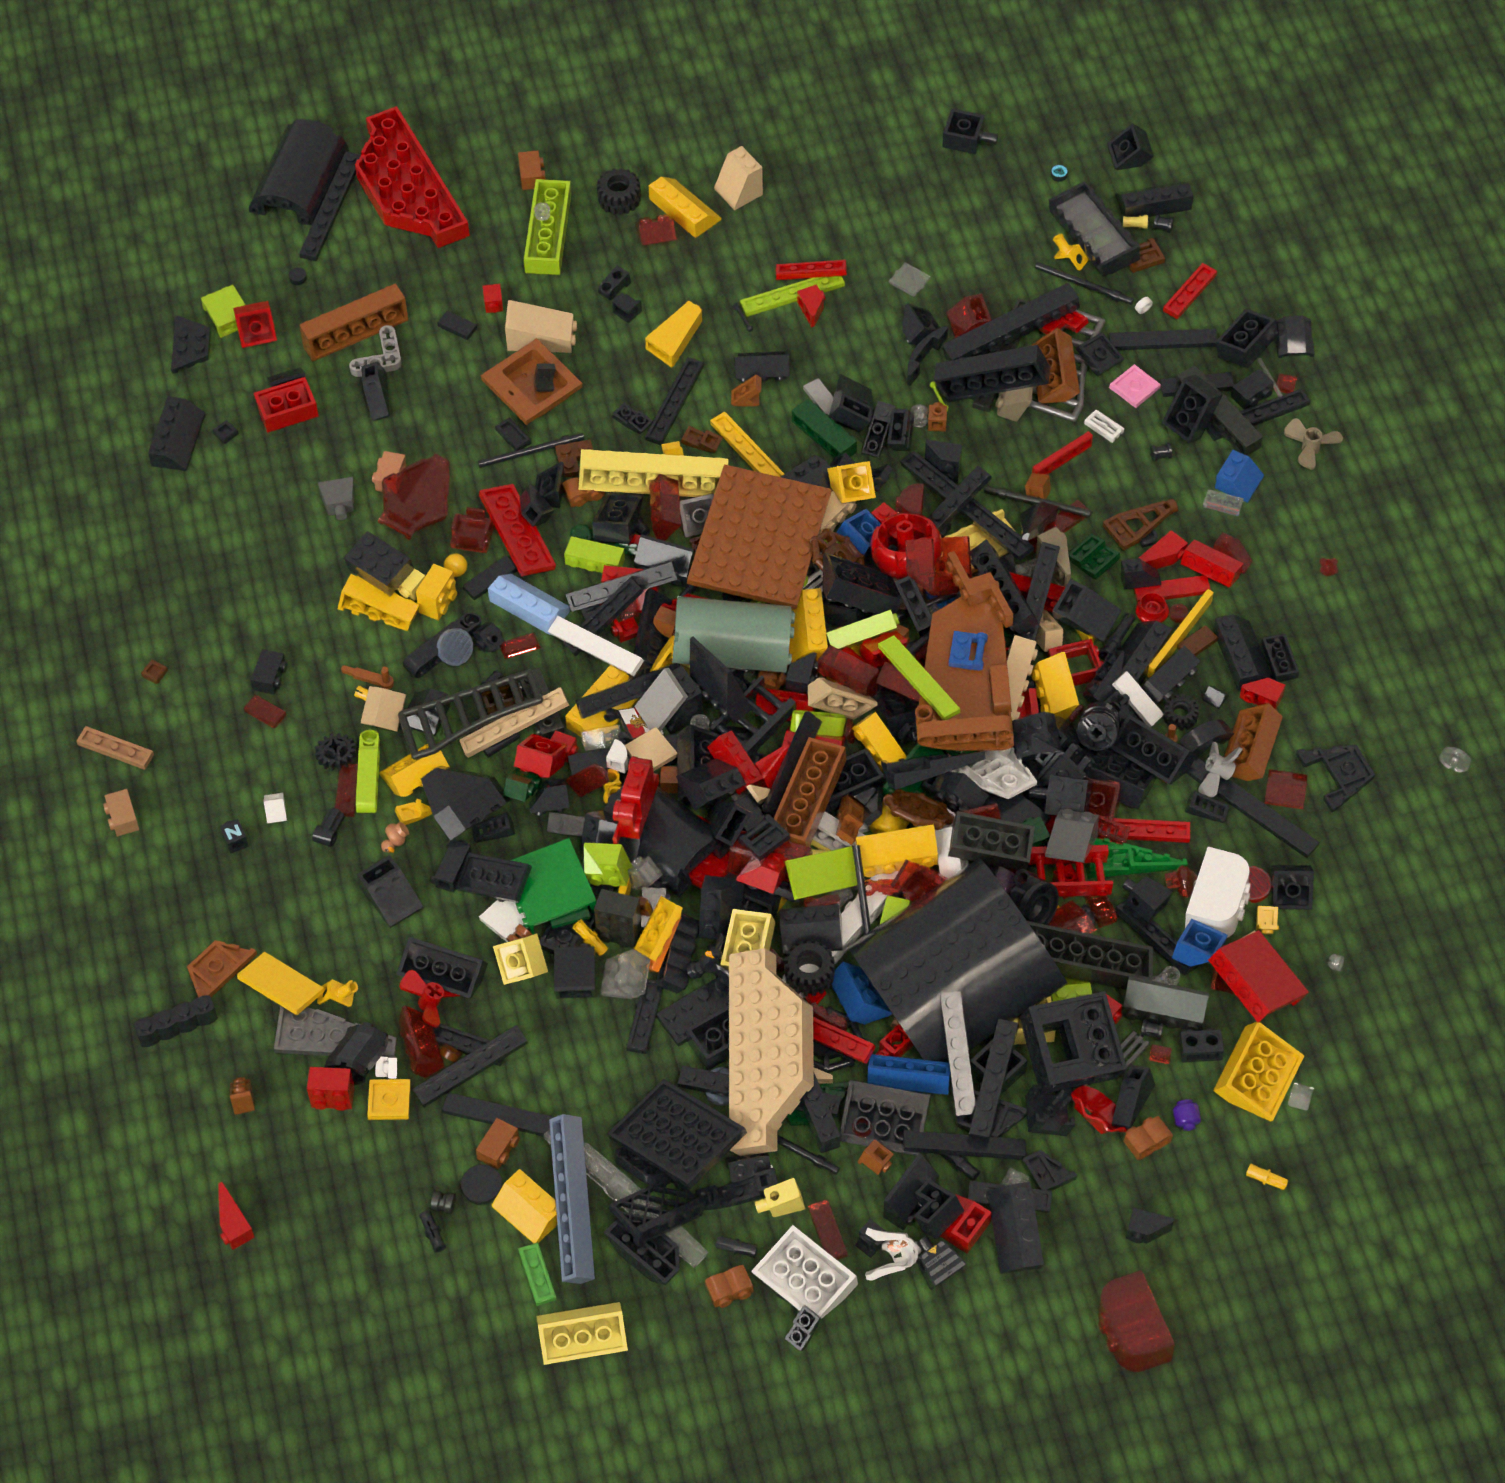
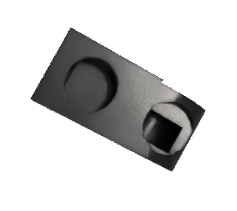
[598,265,631,300]

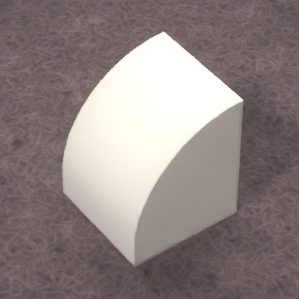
[606,739,628,773]
[264,793,287,823]

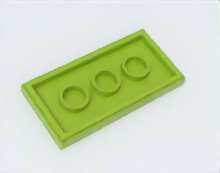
[785,846,857,900]

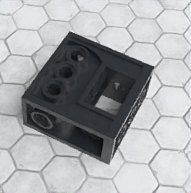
[1019,991,1127,1095]

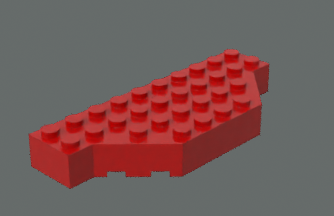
[355,106,470,248]

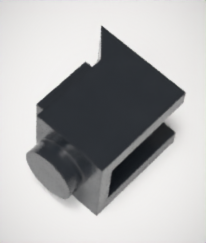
[612,293,642,323]
[855,1219,886,1258]

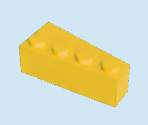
[337,574,419,631]

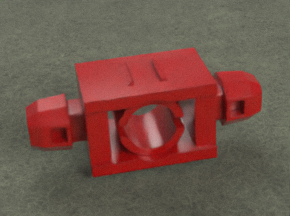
[875,1024,914,1057]

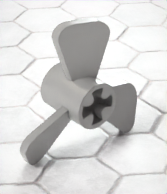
[1198,741,1243,797]

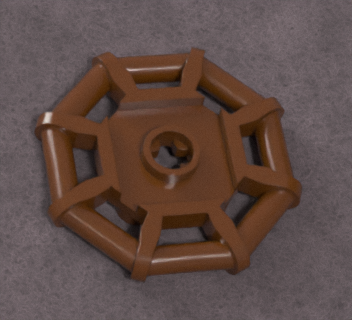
[810,528,865,572]
[883,789,954,830]

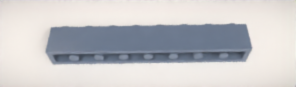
[549,1114,595,1284]

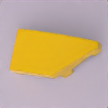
[395,799,432,825]

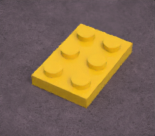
[634,896,683,961]

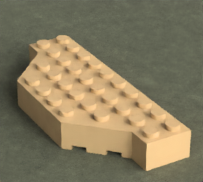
[729,948,814,1156]

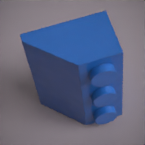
[831,962,892,1024]

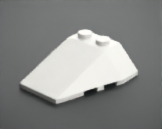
[950,747,1037,799]

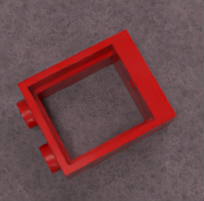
[1047,639,1104,686]

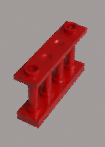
[1029,845,1113,897]

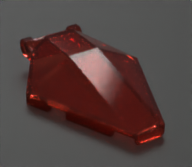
[378,454,450,541]

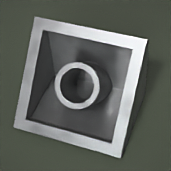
[678,493,714,537]

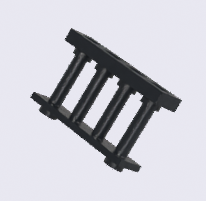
[710,675,796,758]

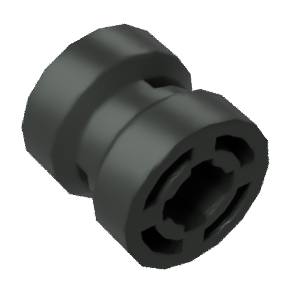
[431,1190,456,1214]

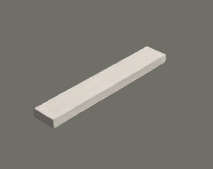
[548,616,644,676]

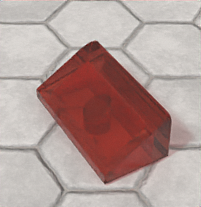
[566,763,609,797]

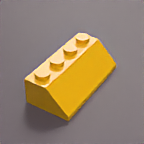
[648,176,721,238]
[789,588,829,663]
[565,665,640,747]
[856,824,938,877]

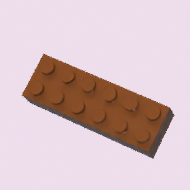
[299,283,408,362]
[774,737,847,854]

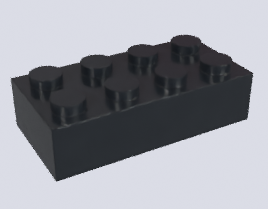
[1261,633,1299,682]

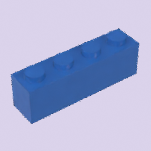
[867,1054,951,1095]

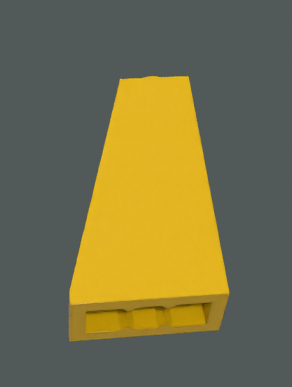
[645,301,702,367]

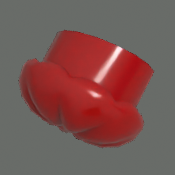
[1135,592,1169,623]

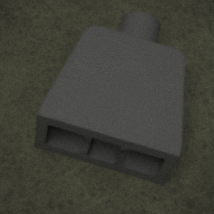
[318,477,355,520]

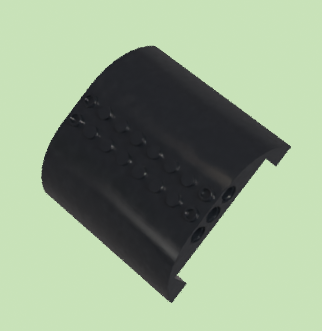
[848,858,1068,1063]

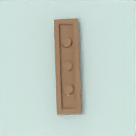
[77,726,154,770]

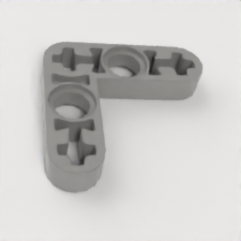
[349,325,401,377]

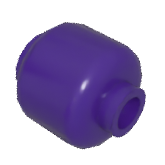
[1173,1099,1201,1131]

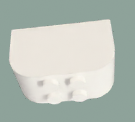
[1185,847,1251,938]

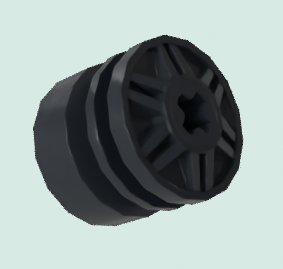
[1077,701,1121,751]

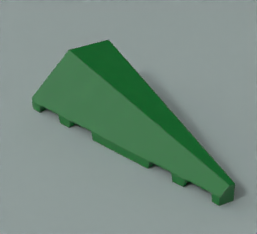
[1085,838,1188,879]

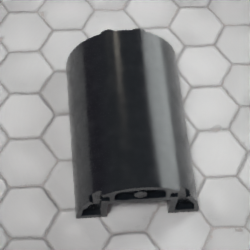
[249,119,349,226]
[603,784,734,897]

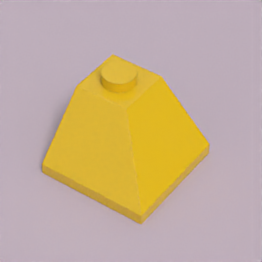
[828,461,876,503]

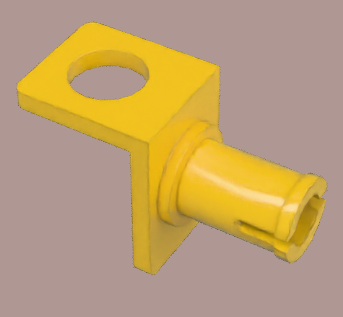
[1053,233,1089,271]
[317,979,358,1007]

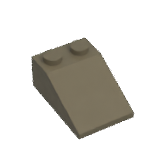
[1036,527,1071,587]

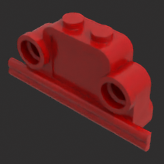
[612,756,659,844]

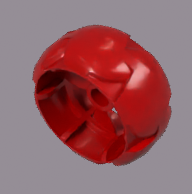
[870,513,942,579]

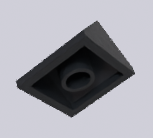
[535,462,565,508]

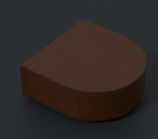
[439,1043,462,1062]

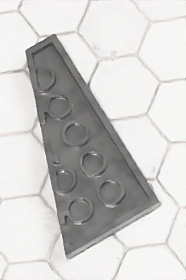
[274,1005,397,1057]

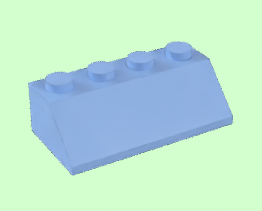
[488,574,571,635]

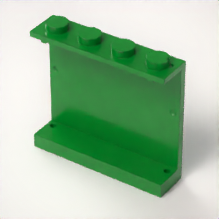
[510,838,597,935]

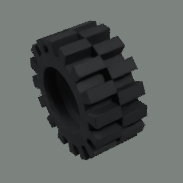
[1163,694,1199,731]

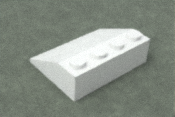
[752,1225,858,1319]

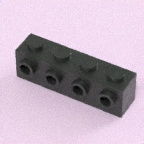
[518,668,565,739]

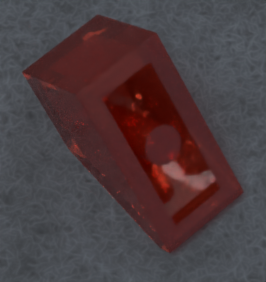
[1213,532,1253,574]

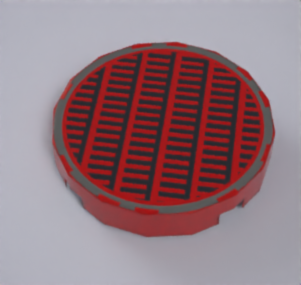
[1249,866,1272,903]

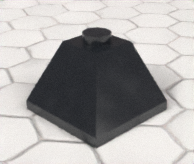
[902,303,940,345]
[400,688,450,736]

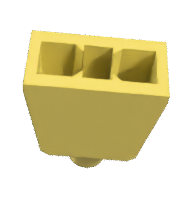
[755,1178,805,1217]

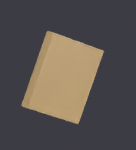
[361,686,406,732]

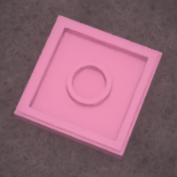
[1109,364,1161,408]

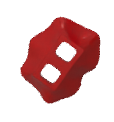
[1071,1086,1128,1134]

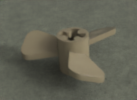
[1284,419,1343,470]

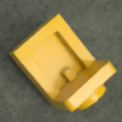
[1256,906,1279,934]

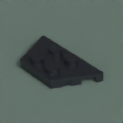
[171,316,211,374]
[956,1090,1027,1137]

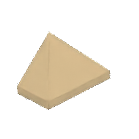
[747,785,770,804]

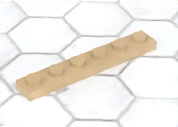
[459,687,569,758]

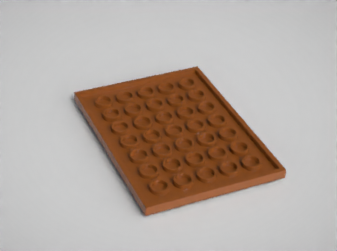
[687,464,832,610]

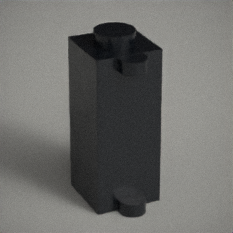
[430,839,472,893]

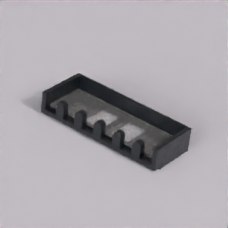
[1049,181,1141,277]

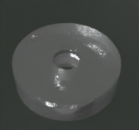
[1439,747,1471,772]

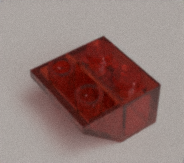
[635,214,677,246]
[947,294,991,338]
[1049,900,1097,934]

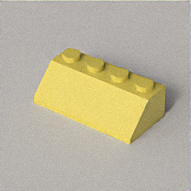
[536,1302,628,1365]

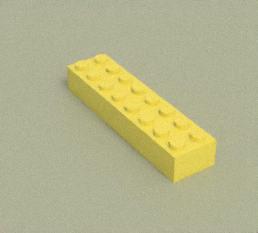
[578,449,728,497]

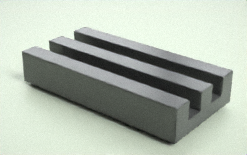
[1121,1031,1149,1073]

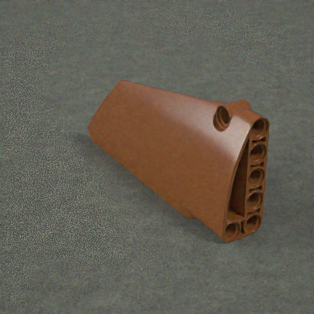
[915,580,1014,751]

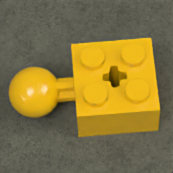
[416,553,467,621]

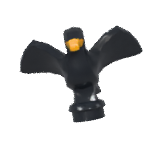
[686,933,729,989]

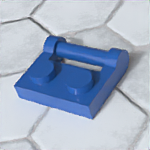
[949,631,988,670]

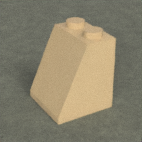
[714,146,763,210]

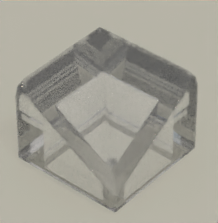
[830,887,853,908]

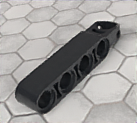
[403,612,482,678]

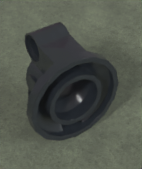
[1009,869,1059,925]

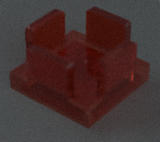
[450,507,494,553]

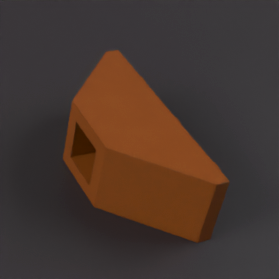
[230,1077,255,1115]

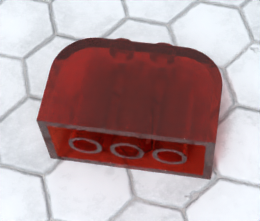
[1098,1270,1175,1372]

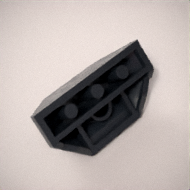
[604,1219,680,1285]

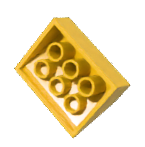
[1213,1022,1304,1122]

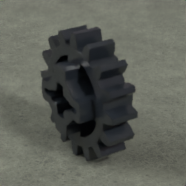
[315,733,357,771]

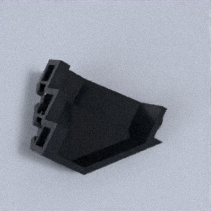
[421,766,511,840]

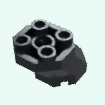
[324,1022,388,1086]

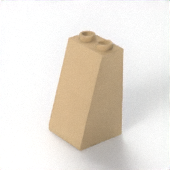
[505,300,577,353]

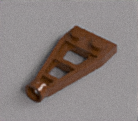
[1103,498,1178,551]

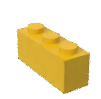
[852,712,907,775]

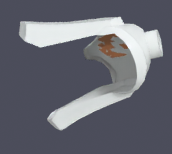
[865,1228,921,1280]

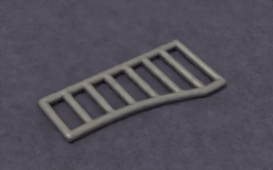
[1028,310,1105,422]

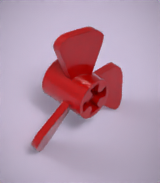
[399,970,461,1028]

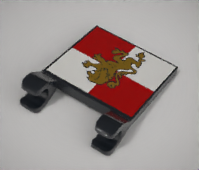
[604,707,665,744]

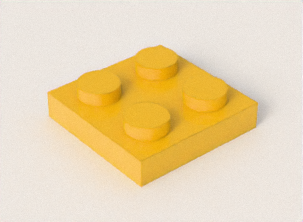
[368,1079,411,1120]

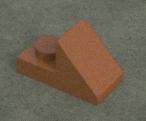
[731,375,761,406]

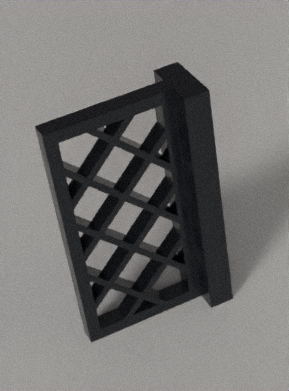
[609,1177,706,1246]

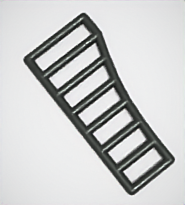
[398,669,543,760]

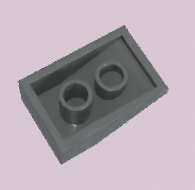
[1045,809,1099,863]

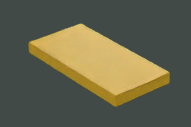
[237,952,324,1015]

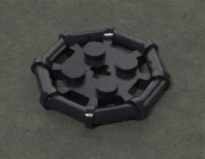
[813,1006,866,1073]

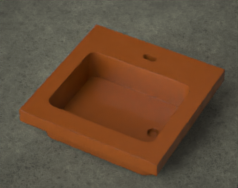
[481,338,582,425]

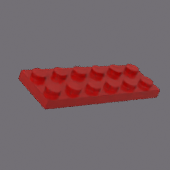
[479,484,556,577]

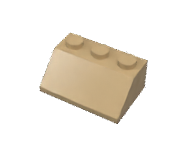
[808,678,877,720]

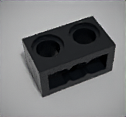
[1179,1028,1224,1063]

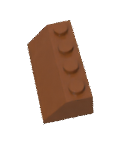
[1030,328,1080,403]
[1224,703,1283,781]

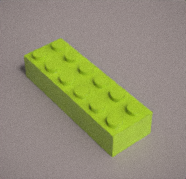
[524,179,571,275]

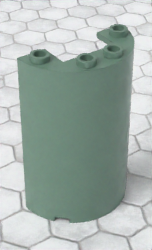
[672,596,795,673]

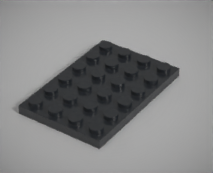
[607,1079,747,1189]

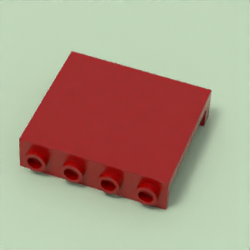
[1208,930,1309,1023]

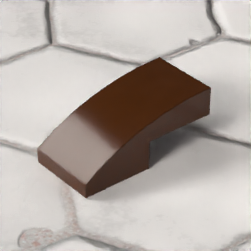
[680,426,723,453]

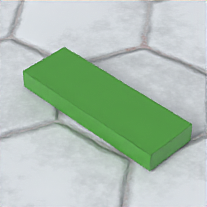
[518,1242,557,1306]

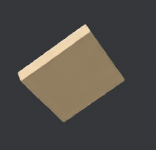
[624,727,677,771]

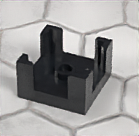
[1025,1084,1075,1136]

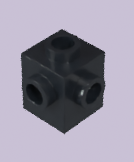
[472,622,505,653]

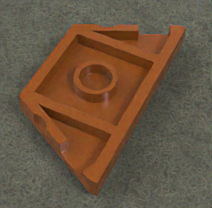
[187,940,257,997]

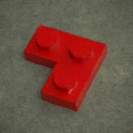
[1038,311,1089,334]

